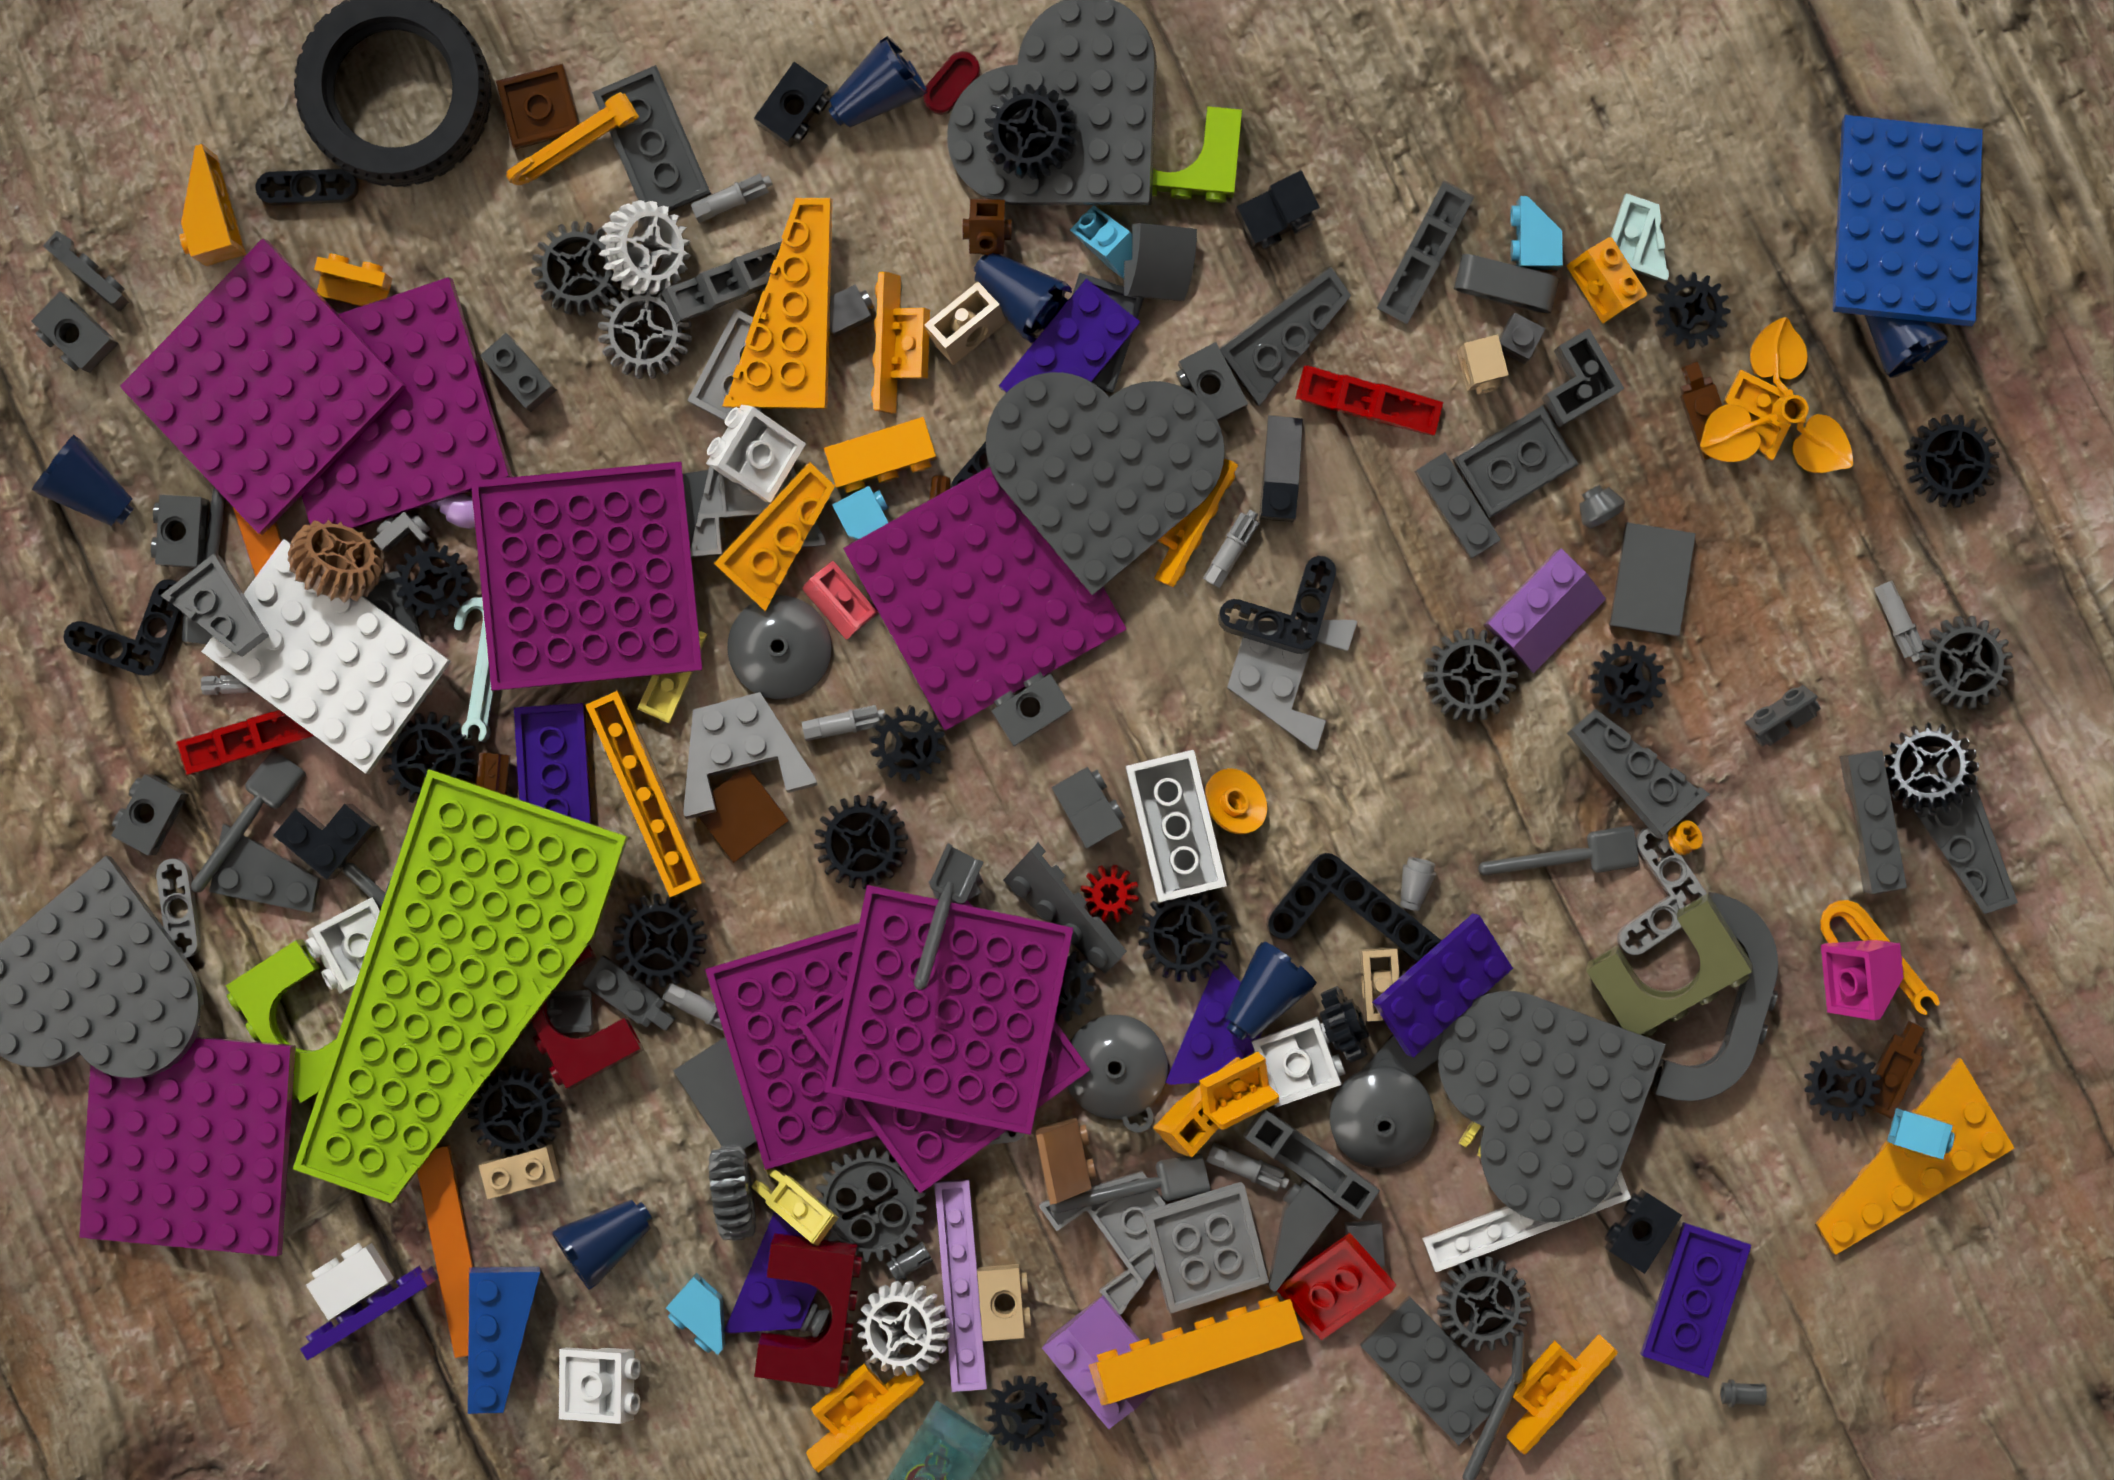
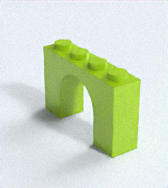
[1152,106,1242,203]
[225,939,336,1103]

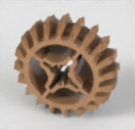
[287,520,384,603]

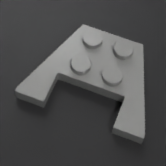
[690,466,826,557]
[1227,620,1357,750]
[683,692,818,819]
[1039,1171,1167,1315]

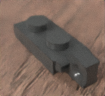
[43,231,129,311]
[583,955,676,1031]

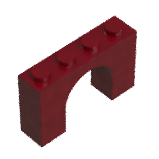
[530,944,644,1090]
[754,1233,862,1388]

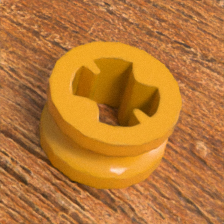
[1668,820,1703,855]

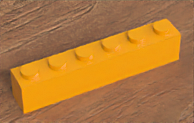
[585,691,705,897]
[1088,1295,1303,1405]

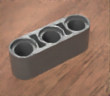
[1454,254,1560,313]

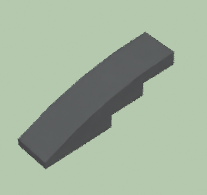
[1377,180,1474,324]
[661,241,782,324]

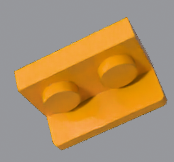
[1566,237,1647,324]

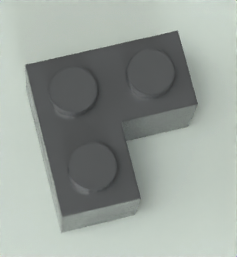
[1541,329,1624,428]
[1051,767,1125,848]

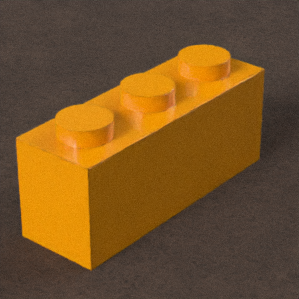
[824,417,937,494]

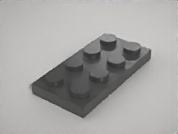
[1360,1296,1502,1446]

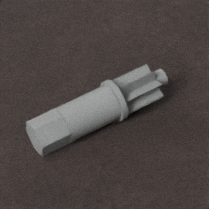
[691,173,773,223]
[1203,510,1260,588]
[1874,580,1925,662]
[801,705,885,741]
[662,983,723,1031]
[1206,1142,1289,1192]

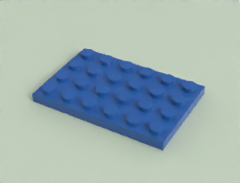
[1833,115,1983,327]

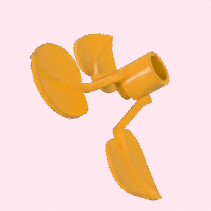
[1700,317,1853,473]

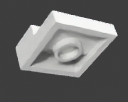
[706,404,806,503]
[305,897,380,994]
[1252,1016,1346,1108]
[559,1347,641,1424]

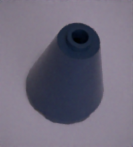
[828,36,927,128]
[974,253,1072,343]
[1865,315,1948,378]
[32,435,134,526]
[1225,942,1317,1041]
[552,1200,653,1290]

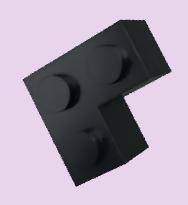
[1235,170,1320,250]
[273,804,379,880]

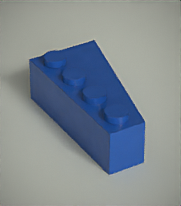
[468,1267,540,1414]

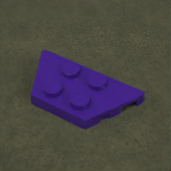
[1165,959,1263,1085]
[724,1211,817,1333]

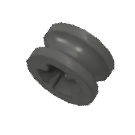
[1122,1106,1153,1133]
[800,1303,830,1338]

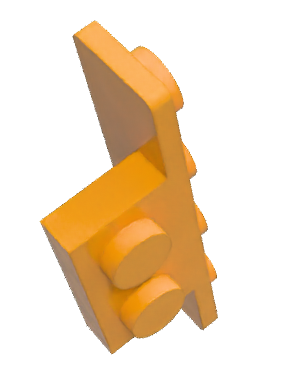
[871,271,930,414]
[1154,459,1238,587]
[1506,1335,1618,1455]
[806,1363,924,1473]

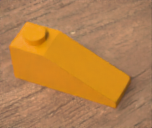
[1153,1057,1242,1157]

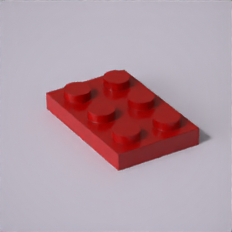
[1277,1233,1397,1341]

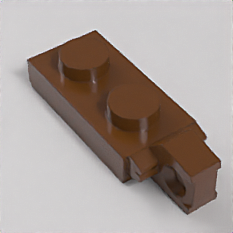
[1680,362,1722,461]
[1861,1021,1925,1119]

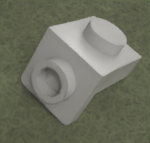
[373,512,432,552]

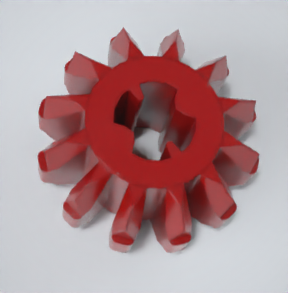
[1080,864,1139,923]

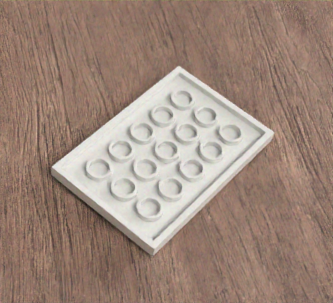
[201,539,451,774]

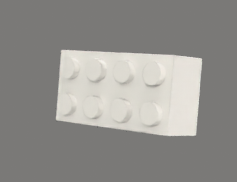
[1125,750,1227,902]

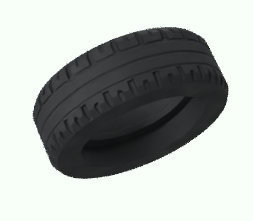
[294,0,492,187]

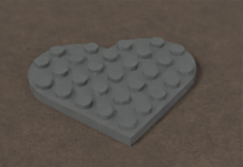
[947,0,1157,205]
[986,372,1224,595]
[0,856,204,1078]
[1438,991,1666,1222]

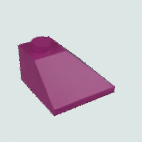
[1821,940,1903,1020]

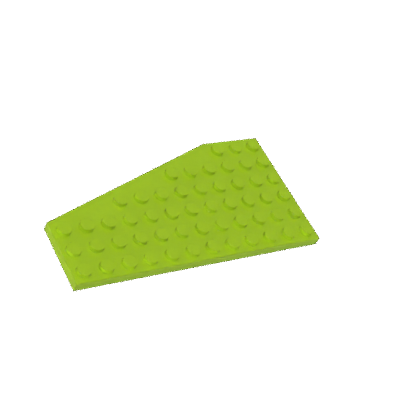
[293,769,628,1203]

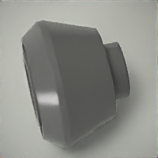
[1579,484,1625,528]

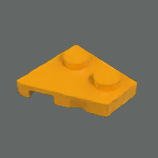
[1723,370,1791,461]

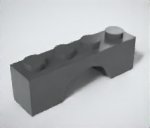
[1839,750,1907,894]
[1243,1109,1380,1219]

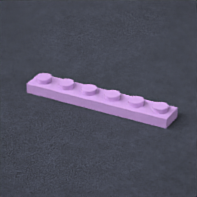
[934,1179,987,1392]

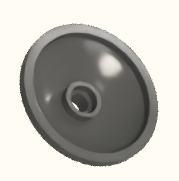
[727,595,832,699]
[1068,1015,1168,1119]
[1329,1066,1434,1168]

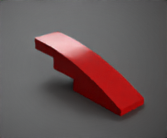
[1295,365,1444,436]
[176,710,315,776]

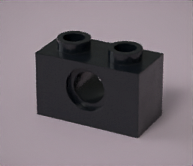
[754,62,830,148]
[1604,1189,1682,1274]

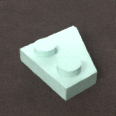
[1610,193,1669,282]

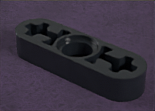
[255,169,359,206]

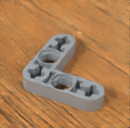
[1617,827,1707,955]
[156,858,201,958]

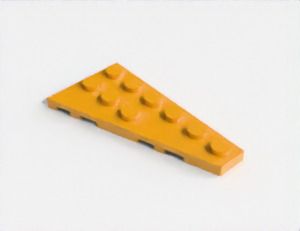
[722,198,833,409]
[1815,1058,2015,1255]

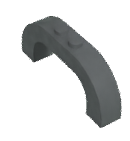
[1650,892,1778,1101]

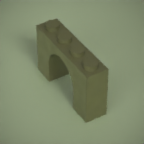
[1586,893,1752,1037]

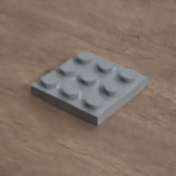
[1142,1182,1269,1314]

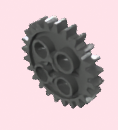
[816,1147,927,1262]

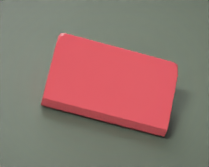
[802,561,879,639]

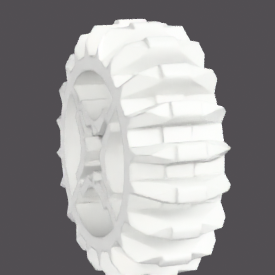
[599,200,691,295]
[857,1281,951,1376]

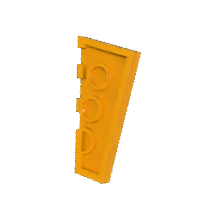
[714,461,835,611]

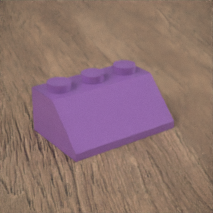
[1484,548,1606,673]
[1042,1295,1157,1429]

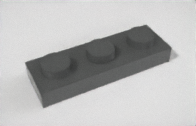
[1415,452,1501,559]

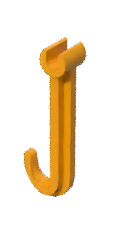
[506,92,639,185]
[1820,900,1939,1015]

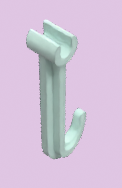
[454,597,494,743]

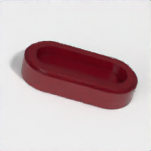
[923,51,980,115]

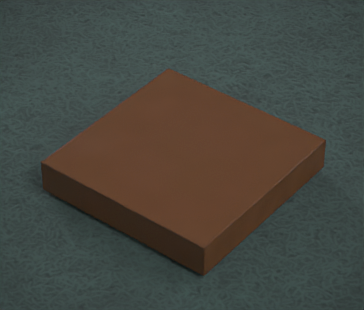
[496,64,579,150]
[698,767,790,863]

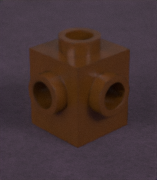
[963,199,1012,255]

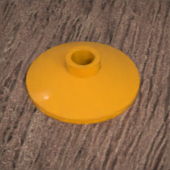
[1205,768,1267,835]

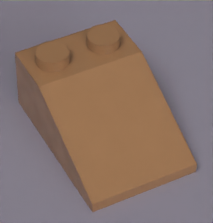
[1036,1118,1097,1205]

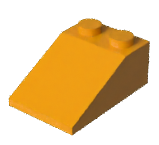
[179,144,246,266]

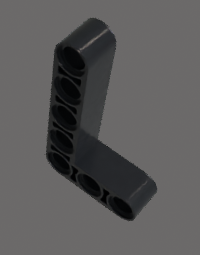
[1266,853,1442,962]

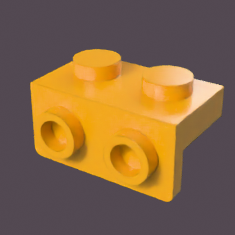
[314,253,393,306]
[1199,1052,1280,1130]

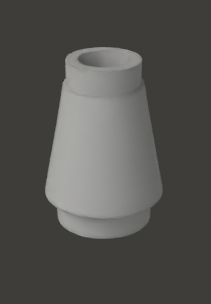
[1400,857,1437,911]

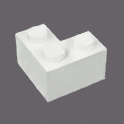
[306,1243,394,1321]

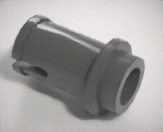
[886,1242,933,1281]
[1720,1379,1767,1407]

